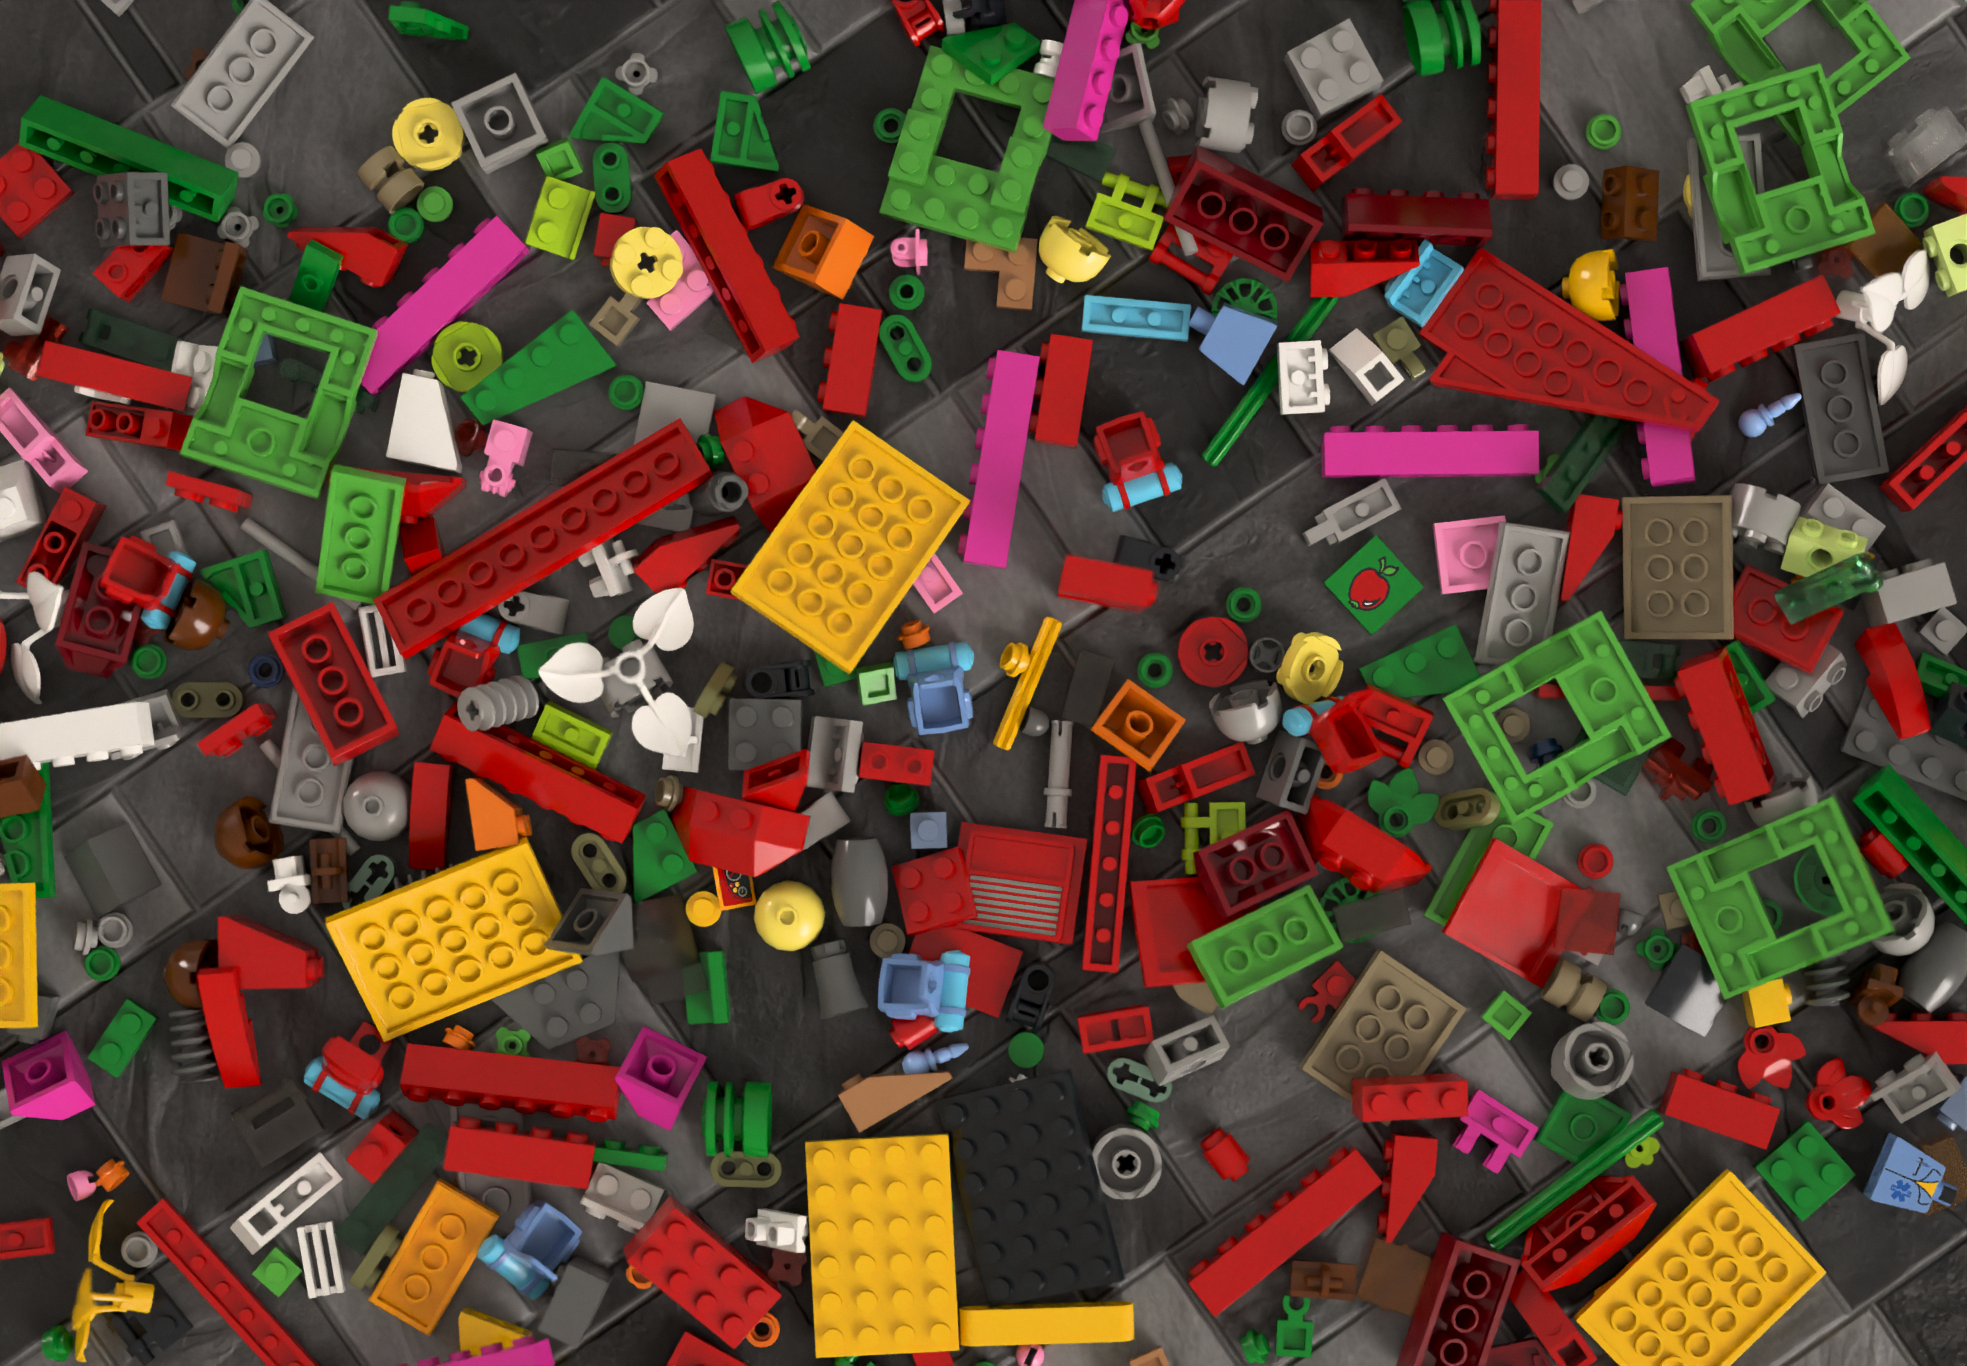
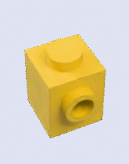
[1742,978,1792,1028]

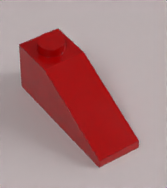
[1558,494,1623,602]

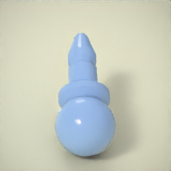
[1738,393,1802,437]
[902,1043,969,1074]

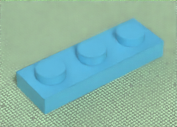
[1081,295,1191,342]

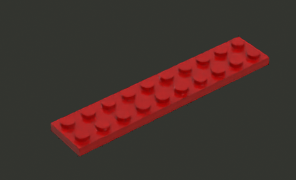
[373,418,714,660]

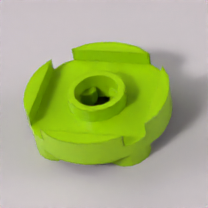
[431,322,504,393]

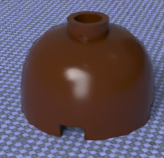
[163,577,230,651]
[214,796,284,869]
[163,938,219,1009]

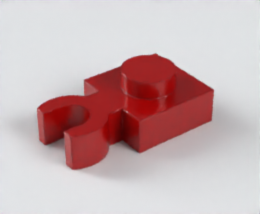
[1297,960,1356,1023]

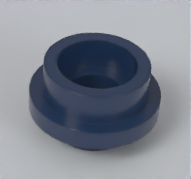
[248,653,284,688]
[1528,738,1564,767]

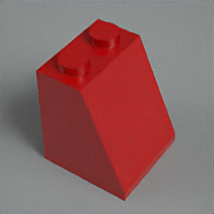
[218,914,325,989]

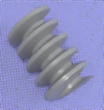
[457,675,539,732]

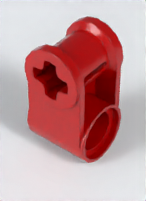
[889,0,946,48]
[733,178,805,230]

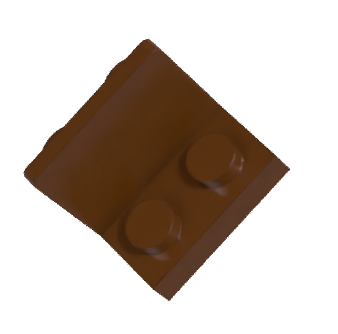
[161,233,248,319]

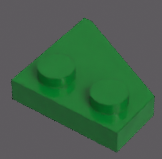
[388,1,469,41]
[941,23,1041,86]
[569,76,665,144]
[710,91,779,174]
[200,550,287,628]
[633,809,698,904]

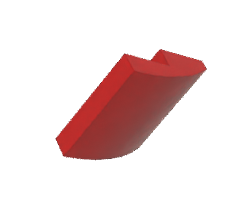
[1922,176,1967,214]

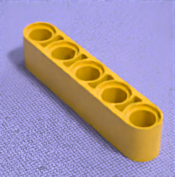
[958,1301,1135,1346]

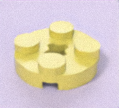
[392,98,465,171]
[610,227,683,299]
[1276,632,1343,704]

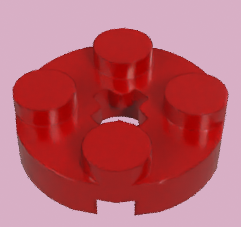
[1177,617,1249,688]

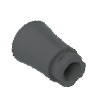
[689,468,748,517]
[810,940,869,1020]

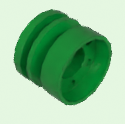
[724,0,811,95]
[1403,0,1481,78]
[1794,845,1871,917]
[702,1081,772,1158]

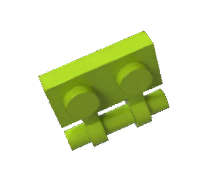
[1085,171,1167,252]
[1181,802,1246,874]

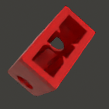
[346,1109,420,1184]

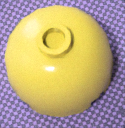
[1039,216,1111,283]
[754,880,825,951]

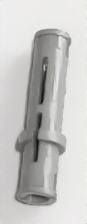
[1044,720,1074,829]

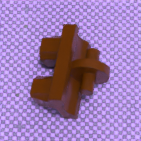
[309,838,350,904]
[1847,963,1904,1027]
[1289,1259,1357,1301]

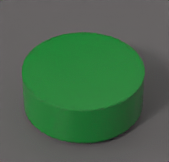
[388,207,425,244]
[1008,1031,1044,1068]

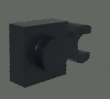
[953,0,1006,28]

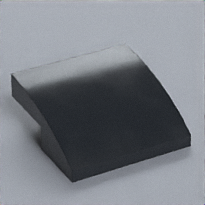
[1645,942,1728,1037]

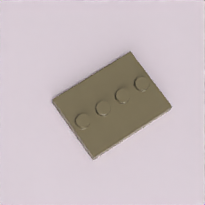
[1622,495,1734,639]
[1299,949,1467,1127]

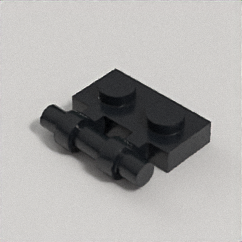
[102,1271,194,1366]

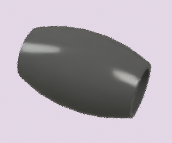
[831,837,889,926]
[1897,921,1967,1014]

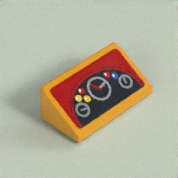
[712,867,757,911]

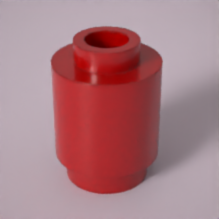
[1858,826,1910,879]
[889,1015,938,1050]
[1199,1127,1251,1182]

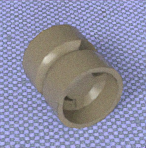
[357,145,425,214]
[1540,958,1607,1023]

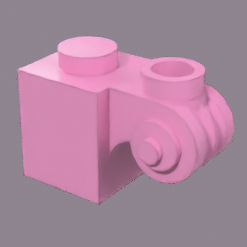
[479,419,533,497]

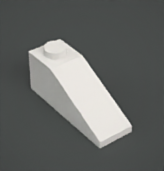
[230,1152,342,1255]

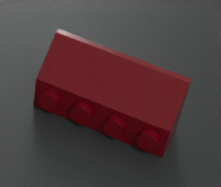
[1163,145,1323,282]
[1341,188,1493,247]
[1396,1232,1520,1366]

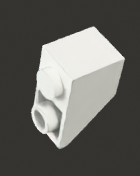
[1328,328,1405,406]

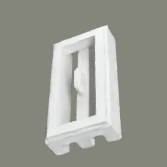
[358,605,407,678]
[297,1220,346,1299]

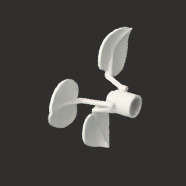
[1836,249,1931,406]
[0,572,70,704]
[539,588,694,757]

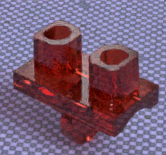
[3,315,69,382]
[1643,738,1714,801]

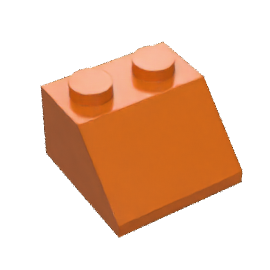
[772,204,875,300]
[1091,679,1186,771]
[465,778,532,851]

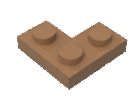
[964,237,1038,311]

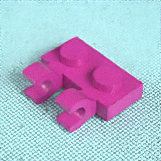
[1452,1089,1539,1174]

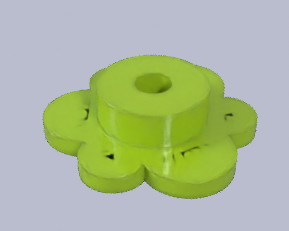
[1624,1136,1660,1168]

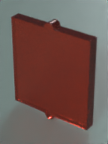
[1554,886,1620,956]

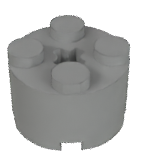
[1195,76,1258,154]
[1729,483,1801,555]
[600,639,673,718]
[1550,1022,1634,1100]
[1091,1124,1162,1200]

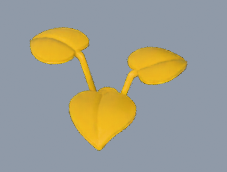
[72,1199,154,1362]

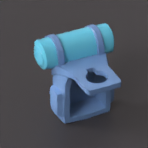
[892,641,974,735]
[878,950,971,1033]
[477,1200,583,1300]

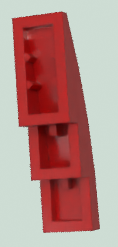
[36,341,192,412]
[197,966,262,1088]

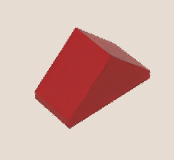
[399,517,446,576]
[742,748,810,812]

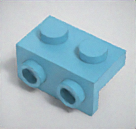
[1384,239,1464,328]

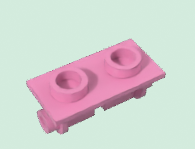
[891,229,927,275]

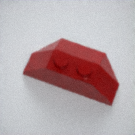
[714,396,817,534]
[327,467,467,524]
[671,785,811,877]
[1297,793,1432,893]
[1520,1176,1657,1293]

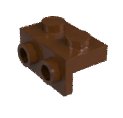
[1601,165,1659,243]

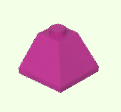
[615,1026,707,1131]
[1,1030,95,1120]

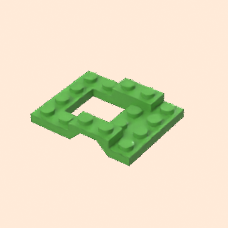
[1688,0,1911,147]
[879,45,1055,253]
[1685,63,1876,276]
[180,286,379,500]
[1442,611,1672,824]
[1666,796,1895,1000]

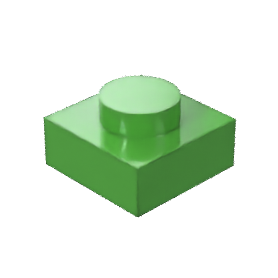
[535,136,583,181]
[856,662,897,706]
[1480,989,1532,1040]
[252,1245,304,1298]

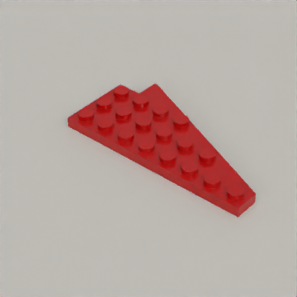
[1419,247,1719,432]

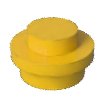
[1000,642,1031,677]
[686,891,722,927]

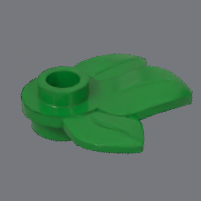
[1368,768,1439,838]

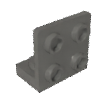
[94,172,170,247]

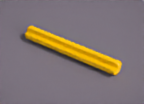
[993,616,1062,750]

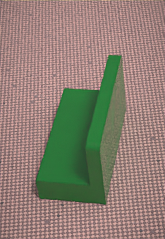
[681,950,731,1025]

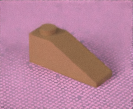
[838,1069,953,1133]

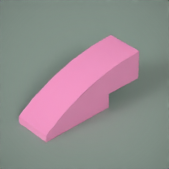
[0,387,88,494]

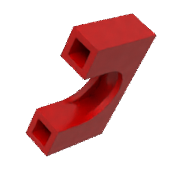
[1057,555,1159,614]

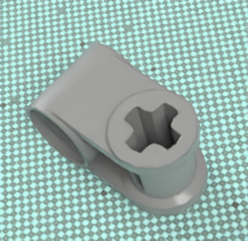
[498,591,570,635]
[801,792,851,850]

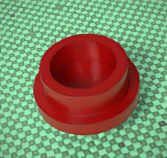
[1577,843,1613,879]

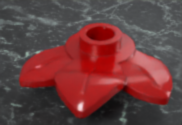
[1737,1025,1806,1089]
[1806,1058,1871,1129]

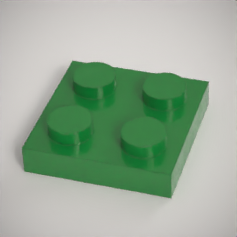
[1752,1120,1856,1222]

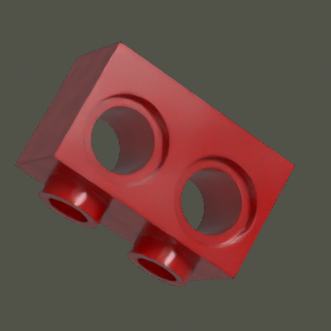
[92,245,174,303]
[859,742,935,786]
[1076,1004,1154,1054]

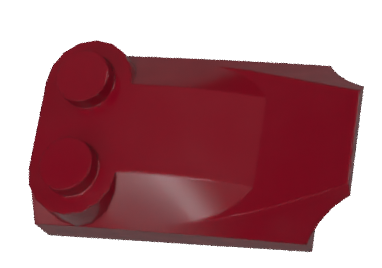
[55,542,142,679]
[1193,809,1319,918]

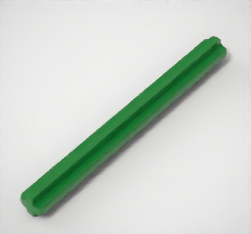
[1201,297,1338,467]
[1486,1109,1664,1250]

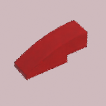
[1291,94,1403,192]
[1854,622,1931,740]
[1136,742,1256,814]
[409,762,454,871]

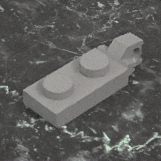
[1302,478,1401,546]

